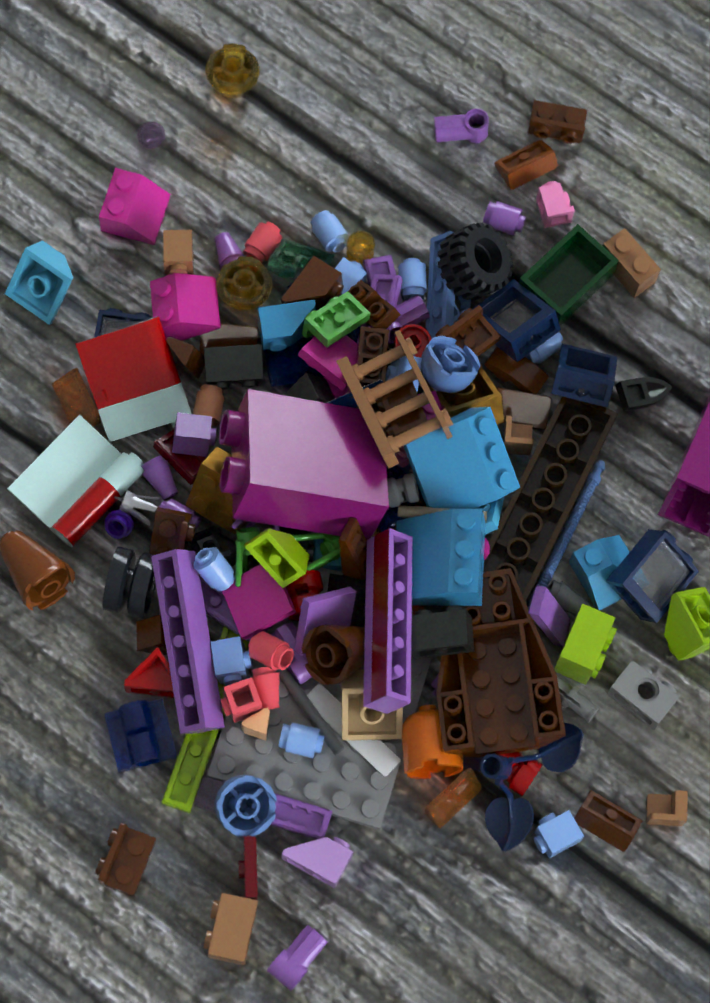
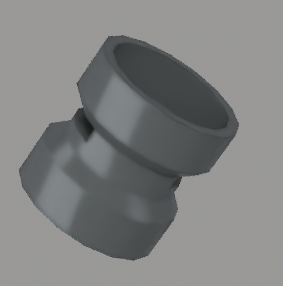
[387,473,420,508]

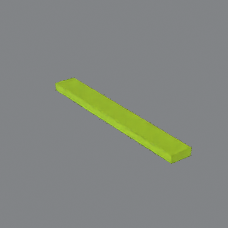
[161,626,249,813]

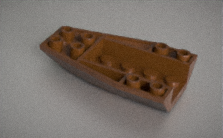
[436,568,566,758]

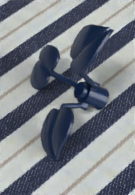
[463,722,583,851]

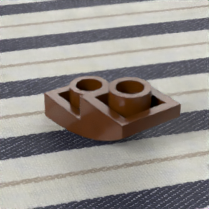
[348,279,401,329]
[356,326,389,384]
[484,346,549,394]

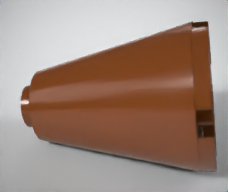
[0,531,75,611]

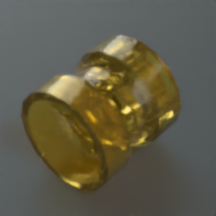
[346,231,375,267]

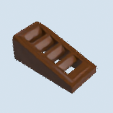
[339,517,367,580]

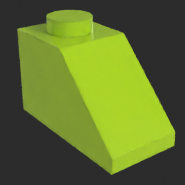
[244,528,310,588]

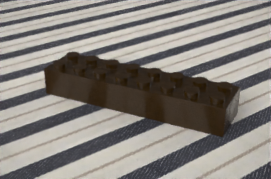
[483,396,618,602]

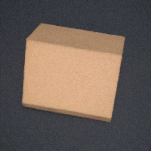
[241,707,270,741]

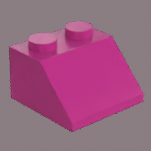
[99,168,170,245]
[150,273,221,341]

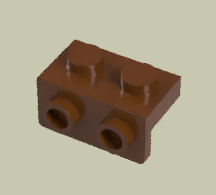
[435,305,501,357]

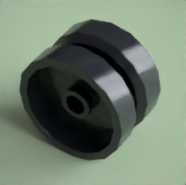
[102,546,156,619]

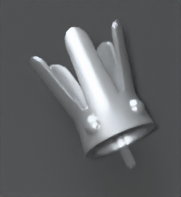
[114,490,160,525]

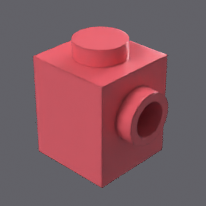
[220,677,262,723]

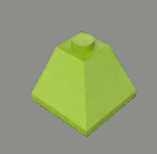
[664,587,710,661]

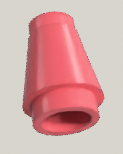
[252,666,280,710]

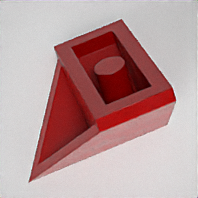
[124,647,174,698]

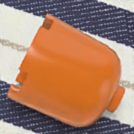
[402,705,463,779]

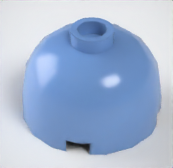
[421,336,480,393]
[214,775,277,837]

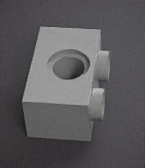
[607,660,679,730]

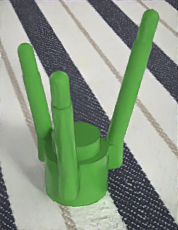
[235,527,260,587]
[292,533,341,571]

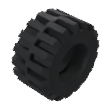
[437,223,513,300]

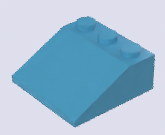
[404,407,521,509]
[396,509,486,606]

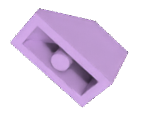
[281,837,353,889]

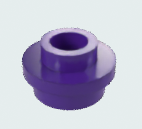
[105,510,134,539]

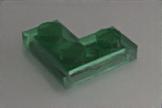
[267,238,335,279]

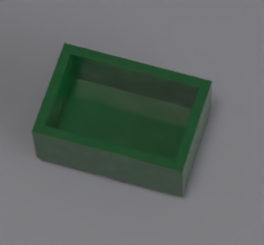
[519,224,619,326]

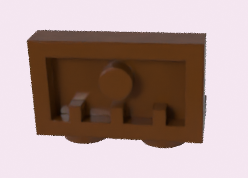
[527,100,587,144]
[376,381,428,437]
[149,507,196,555]
[95,822,157,897]

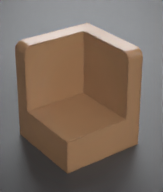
[502,415,534,456]
[646,790,688,826]

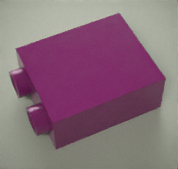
[219,389,389,540]

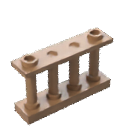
[336,330,453,468]

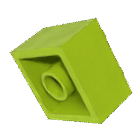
[554,603,617,685]

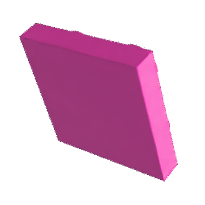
[298,335,358,391]
[222,564,296,640]

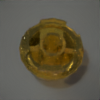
[205,43,260,99]
[216,256,272,312]

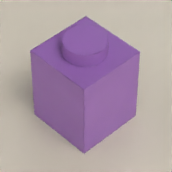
[172,412,216,457]

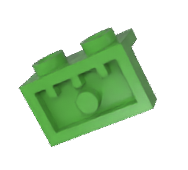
[302,291,371,348]

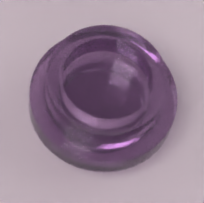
[137,121,165,149]

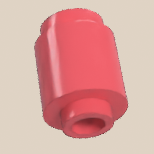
[243,221,282,265]
[248,631,294,670]

